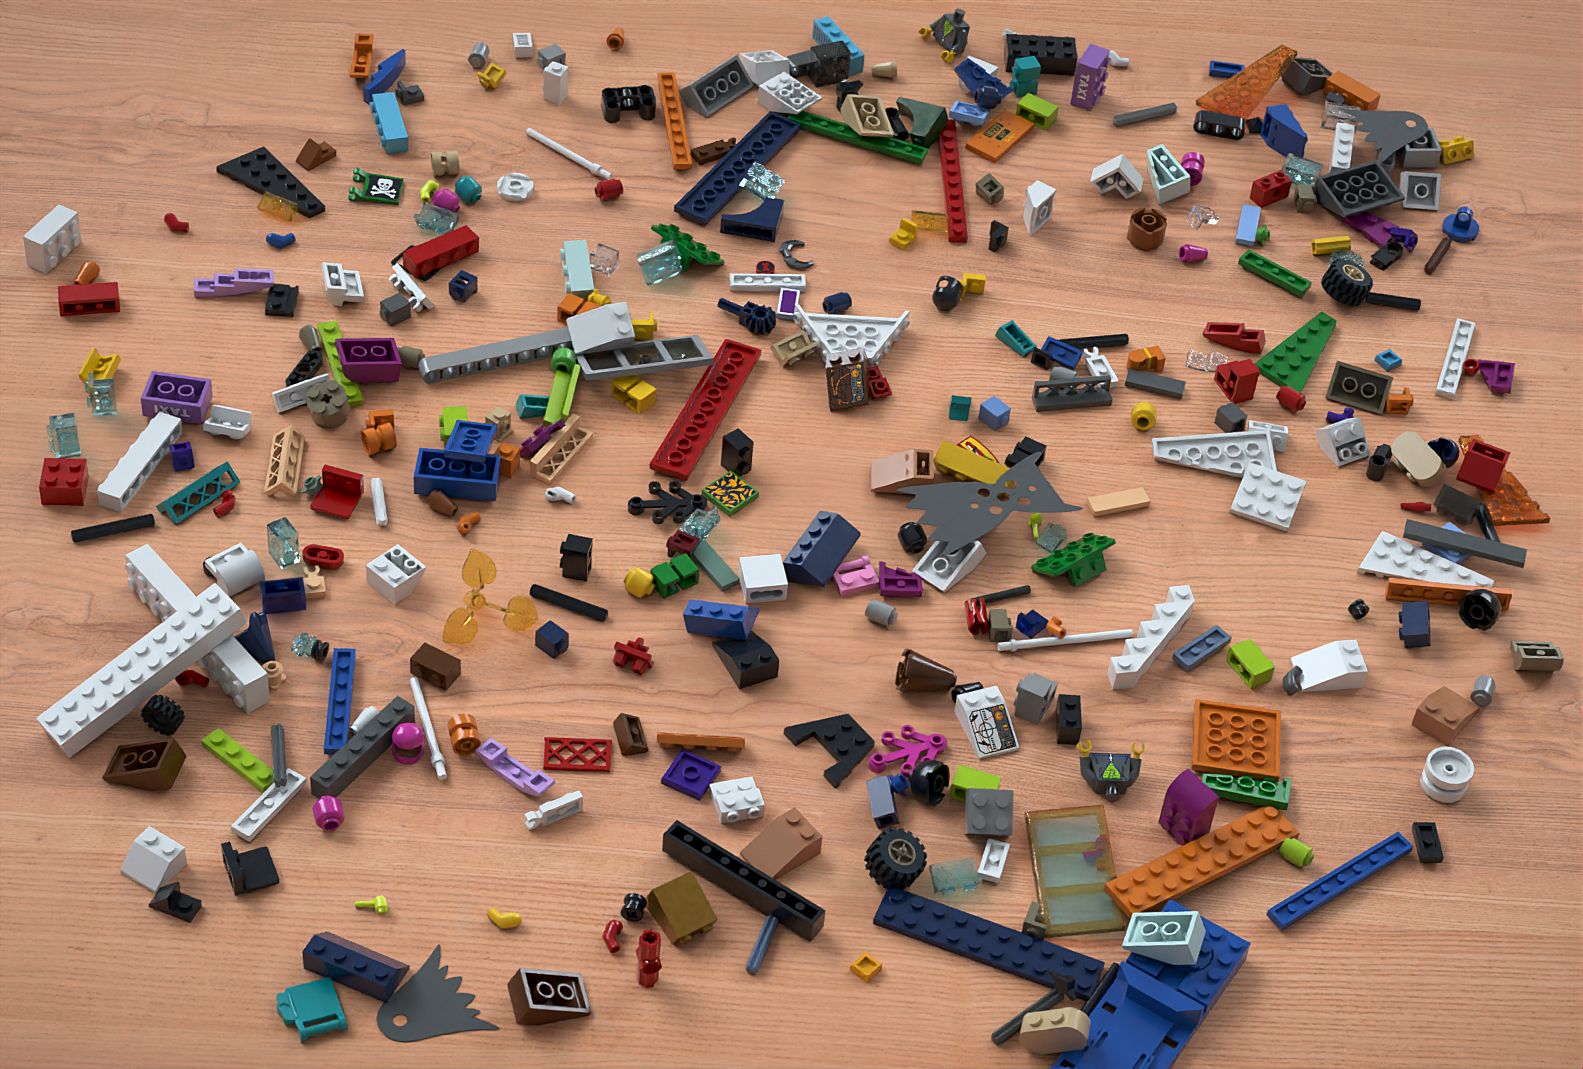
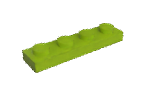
[201,728,274,793]

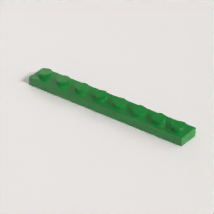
[788,111,928,165]

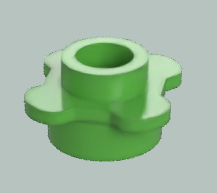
[1256,224,1270,246]

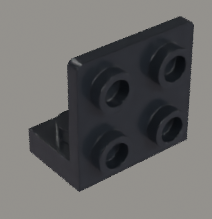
[221,841,280,896]

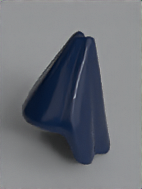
[234,612,276,664]

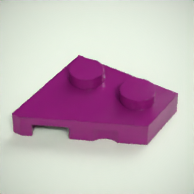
[879,561,923,597]

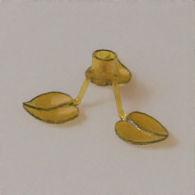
[443,549,538,644]

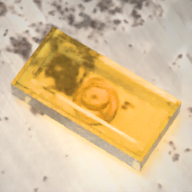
[257,191,299,222]
[911,210,949,232]

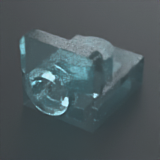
[1035,522,1068,554]

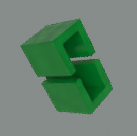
[650,554,699,599]

